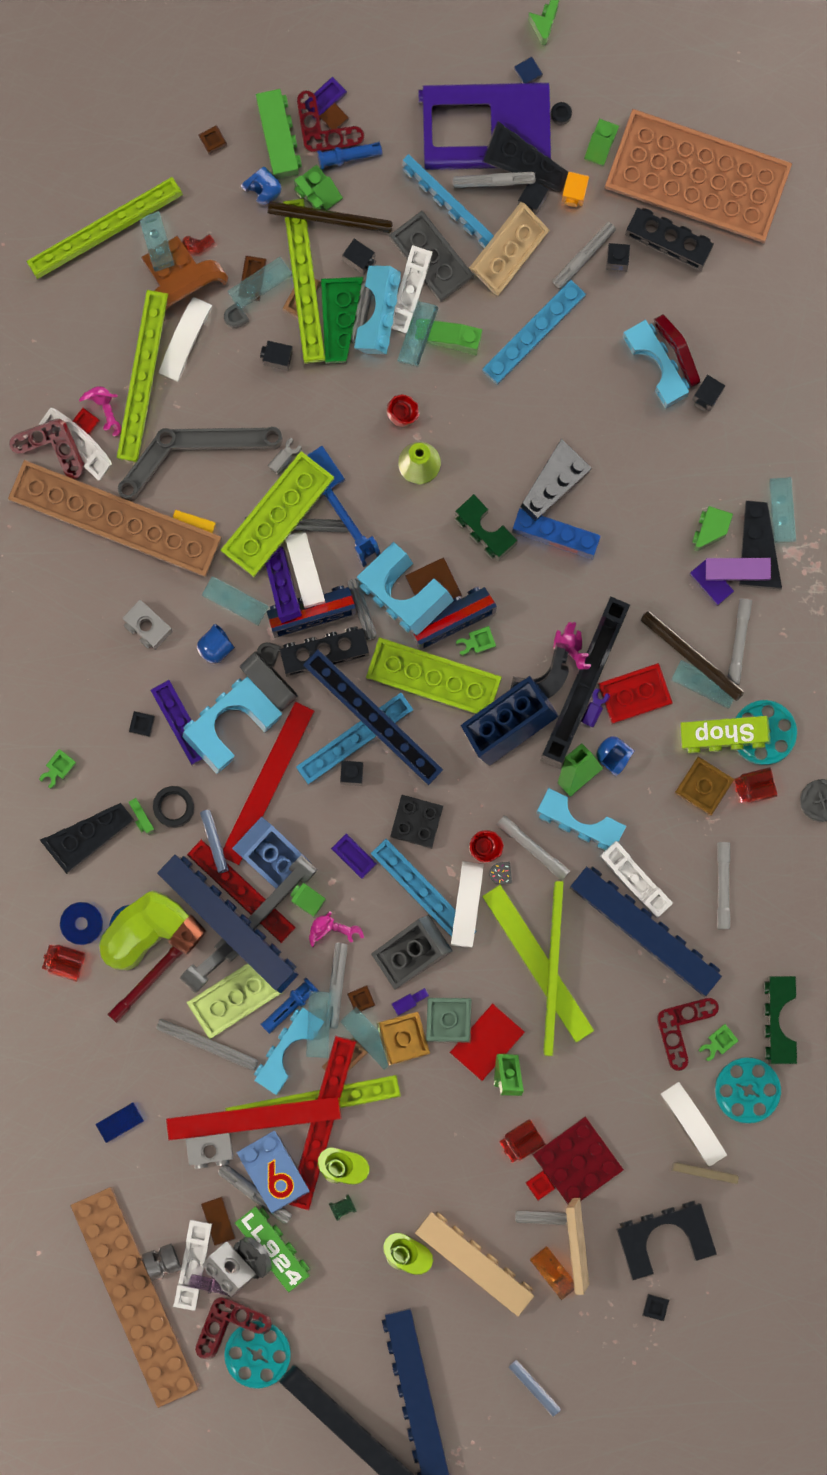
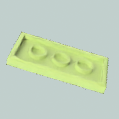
[186,963,283,1039]

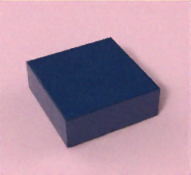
[514,57,543,83]

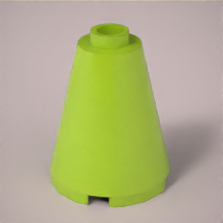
[398,442,441,485]

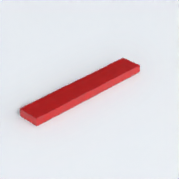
[187,839,296,943]

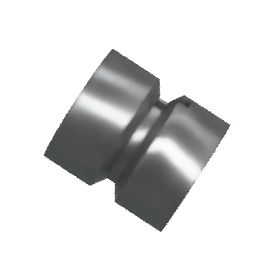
[142,1243,181,1281]

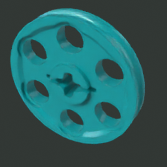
[736,700,797,765]
[715,1058,781,1123]
[224,1321,291,1389]

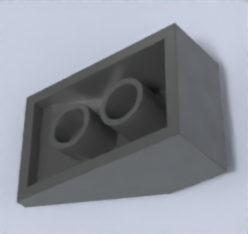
[371,915,453,990]

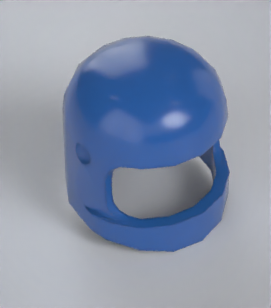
[241,167,282,205]
[197,624,235,664]
[596,736,635,776]

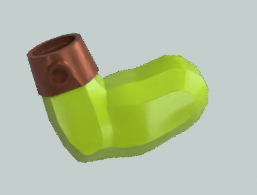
[98,890,207,970]

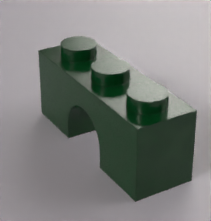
[455,494,518,561]

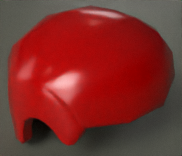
[387,394,420,427]
[469,830,504,863]

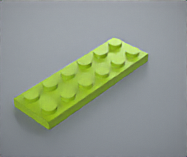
[220,451,335,578]
[366,637,502,714]

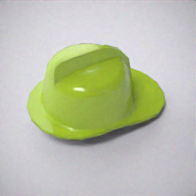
[318,1148,369,1185]
[383,1233,433,1275]

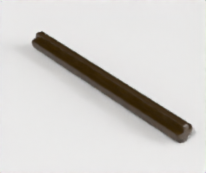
[267,202,393,233]
[641,611,744,701]

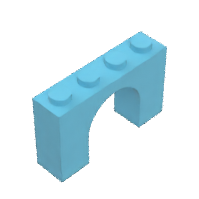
[357,542,454,636]
[182,676,282,774]

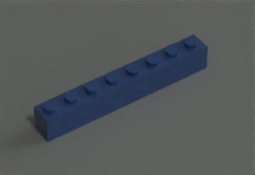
[303,650,443,785]
[157,854,299,993]
[569,866,722,997]
[382,1308,449,1475]

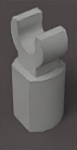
[267,438,302,475]

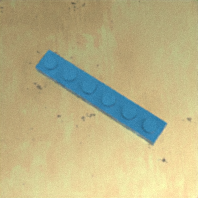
[403,154,494,248]
[482,280,586,385]
[296,693,413,784]
[371,839,477,937]

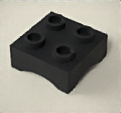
[390,795,443,849]

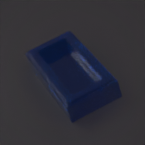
[95,1102,144,1143]

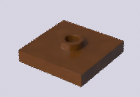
[405,557,462,598]

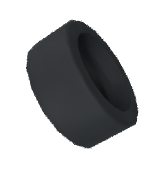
[153,786,195,828]

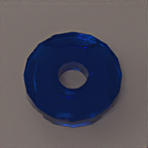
[60,902,103,945]

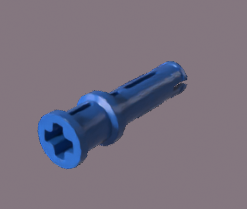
[317,142,382,170]
[261,977,319,1034]

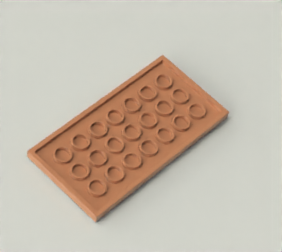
[605,109,792,243]

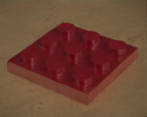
[532,1116,624,1204]

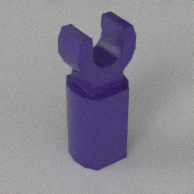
[581,688,610,727]
[392,988,429,1016]

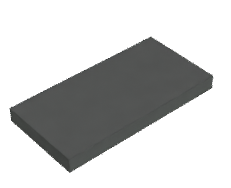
[389,210,474,302]

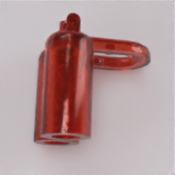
[735,767,777,803]
[42,945,86,982]
[499,1119,546,1162]

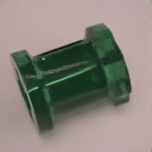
[329,1194,357,1221]

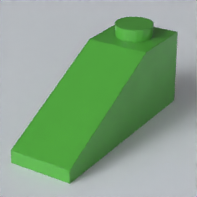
[415,319,482,355]

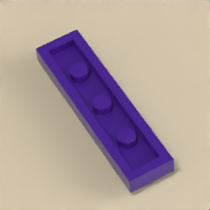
[265,547,302,623]
[150,680,203,765]

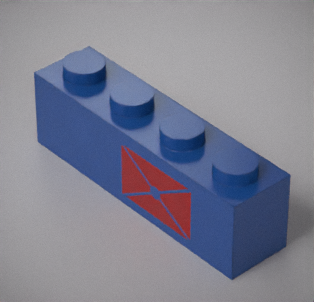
[512,508,601,560]

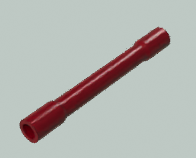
[108,946,183,1023]

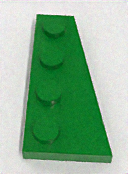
[321,277,363,364]

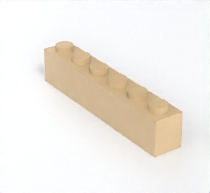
[415,1212,534,1316]

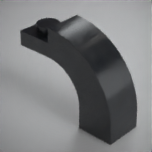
[510,642,569,699]

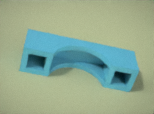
[354,266,401,354]
[623,320,690,409]
[536,788,626,851]
[254,1007,325,1095]

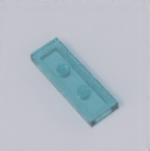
[140,211,175,272]
[227,257,292,310]
[397,301,439,367]
[769,477,796,543]
[202,576,269,626]
[671,660,734,709]
[306,991,331,1058]
[340,1007,389,1070]

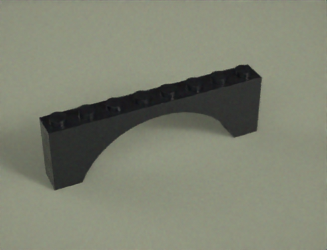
[540,596,630,769]

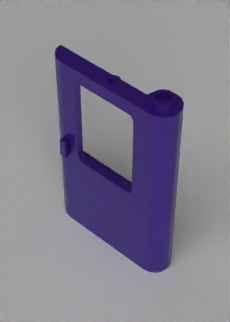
[419,83,551,170]

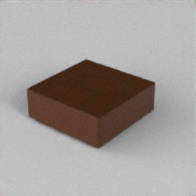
[319,103,349,134]
[198,125,227,155]
[347,985,376,1014]

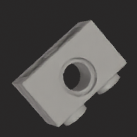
[123,600,173,650]
[186,1133,234,1169]
[202,1242,256,1298]

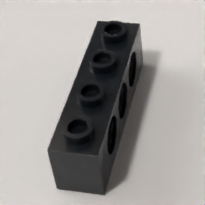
[625,207,714,271]
[279,626,369,677]

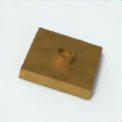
[675,756,735,816]
[376,1012,430,1065]

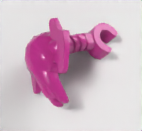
[79,386,121,436]
[553,622,591,669]
[309,911,364,947]

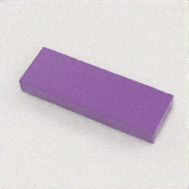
[706,558,771,581]

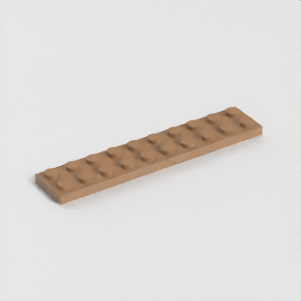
[8,460,222,577]
[70,1187,198,1408]

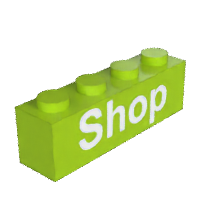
[680,716,770,754]

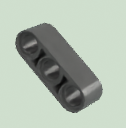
[240,651,298,711]

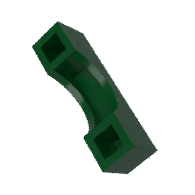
[764,976,797,1064]

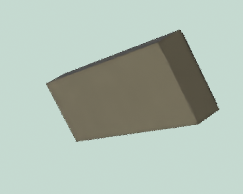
[671,1162,739,1184]

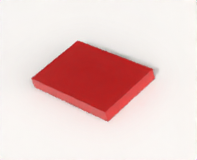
[598,663,673,725]
[449,1003,525,1081]

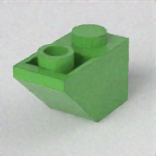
[692,506,733,551]
[558,743,603,796]
[290,883,326,917]

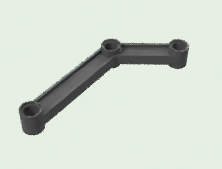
[118,426,283,501]
[180,855,317,993]

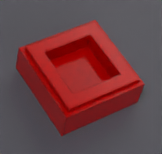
[72,408,100,435]
[525,1170,555,1201]

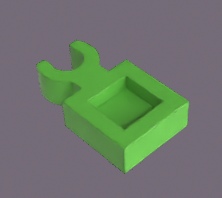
[294,175,323,209]
[456,626,496,656]
[39,749,76,789]
[129,798,156,835]
[698,1024,739,1061]

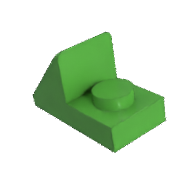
[528,0,559,46]
[584,118,619,166]
[302,164,343,210]
[494,1054,524,1096]

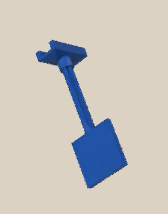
[286,446,381,567]

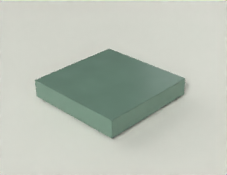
[426,998,472,1043]

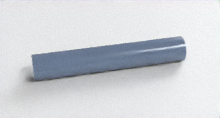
[200,810,229,873]
[509,1360,561,1417]

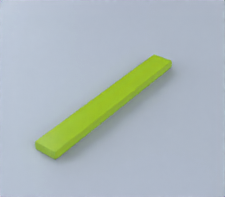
[26,177,183,279]
[283,198,325,364]
[117,290,168,462]
[543,881,564,1056]
[482,885,594,1042]
[225,1075,400,1111]

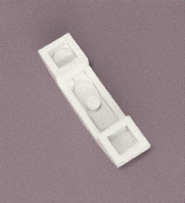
[391,245,433,333]
[159,297,212,382]
[39,408,112,480]
[285,531,325,608]
[600,841,673,918]
[451,861,484,948]
[661,1082,727,1167]
[174,1220,212,1311]

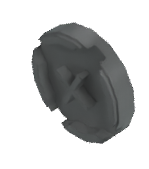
[800,779,827,822]
[234,1237,272,1279]

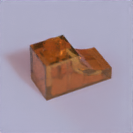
[530,1246,574,1300]

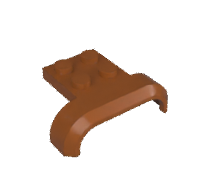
[141,236,228,321]

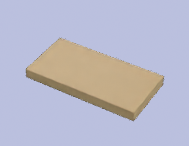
[469,202,550,296]
[566,1198,590,1295]

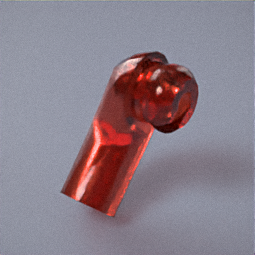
[182,234,215,253]

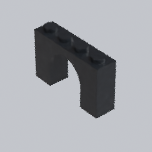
[616,1200,717,1280]

